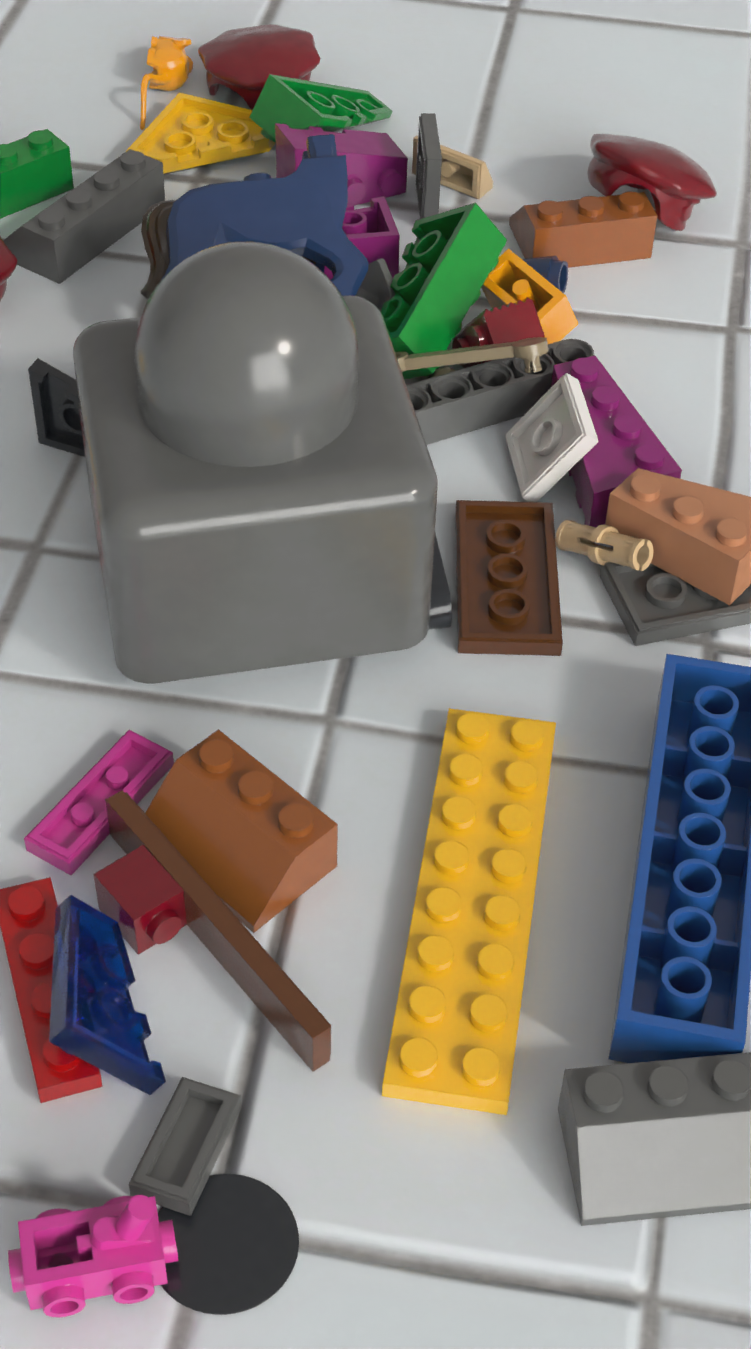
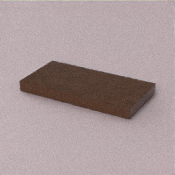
[455,500,563,656]

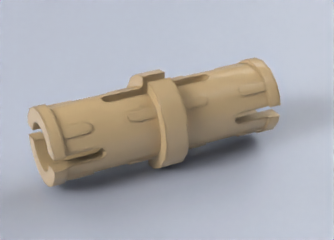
[555,520,654,571]

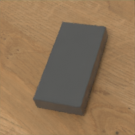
[128,1077,242,1216]

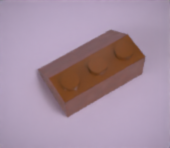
[509,191,658,268]
[145,729,338,933]

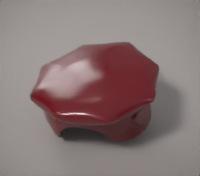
[198,24,321,110]
[587,134,717,231]

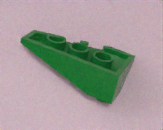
[249,74,393,143]

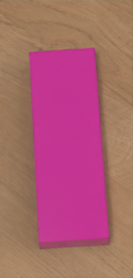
[24,730,174,875]

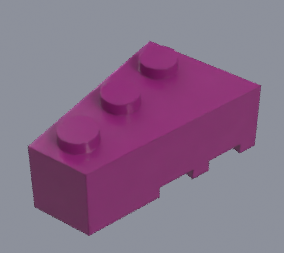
[275,123,408,206]

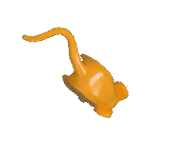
[140,36,193,130]

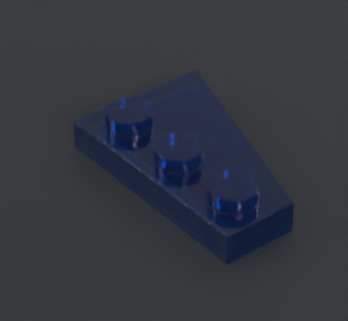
[49,895,166,1095]

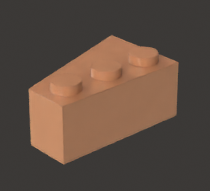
[605,468,751,605]

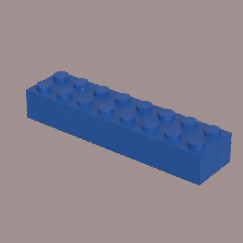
[608,654,751,1063]

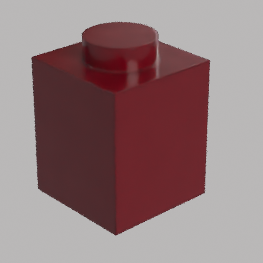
[93,845,187,955]

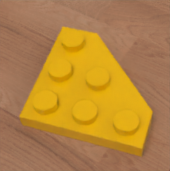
[126,92,276,174]

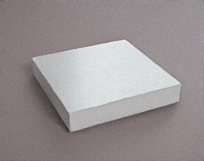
[505,373,599,502]

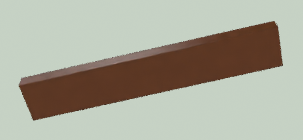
[105,790,331,1072]

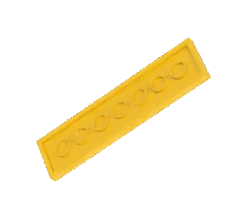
[382,708,556,1115]

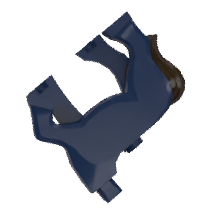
[141,134,369,299]

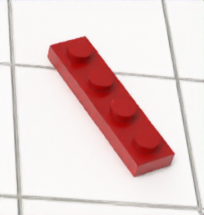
[0,877,103,1103]

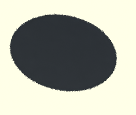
[158,1174,299,1315]

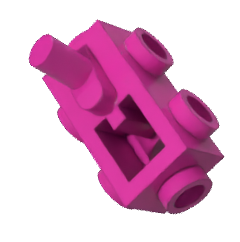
[8,1195,178,1317]

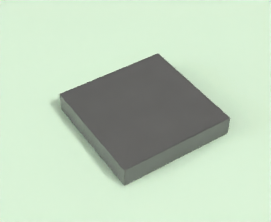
[415,113,442,219]

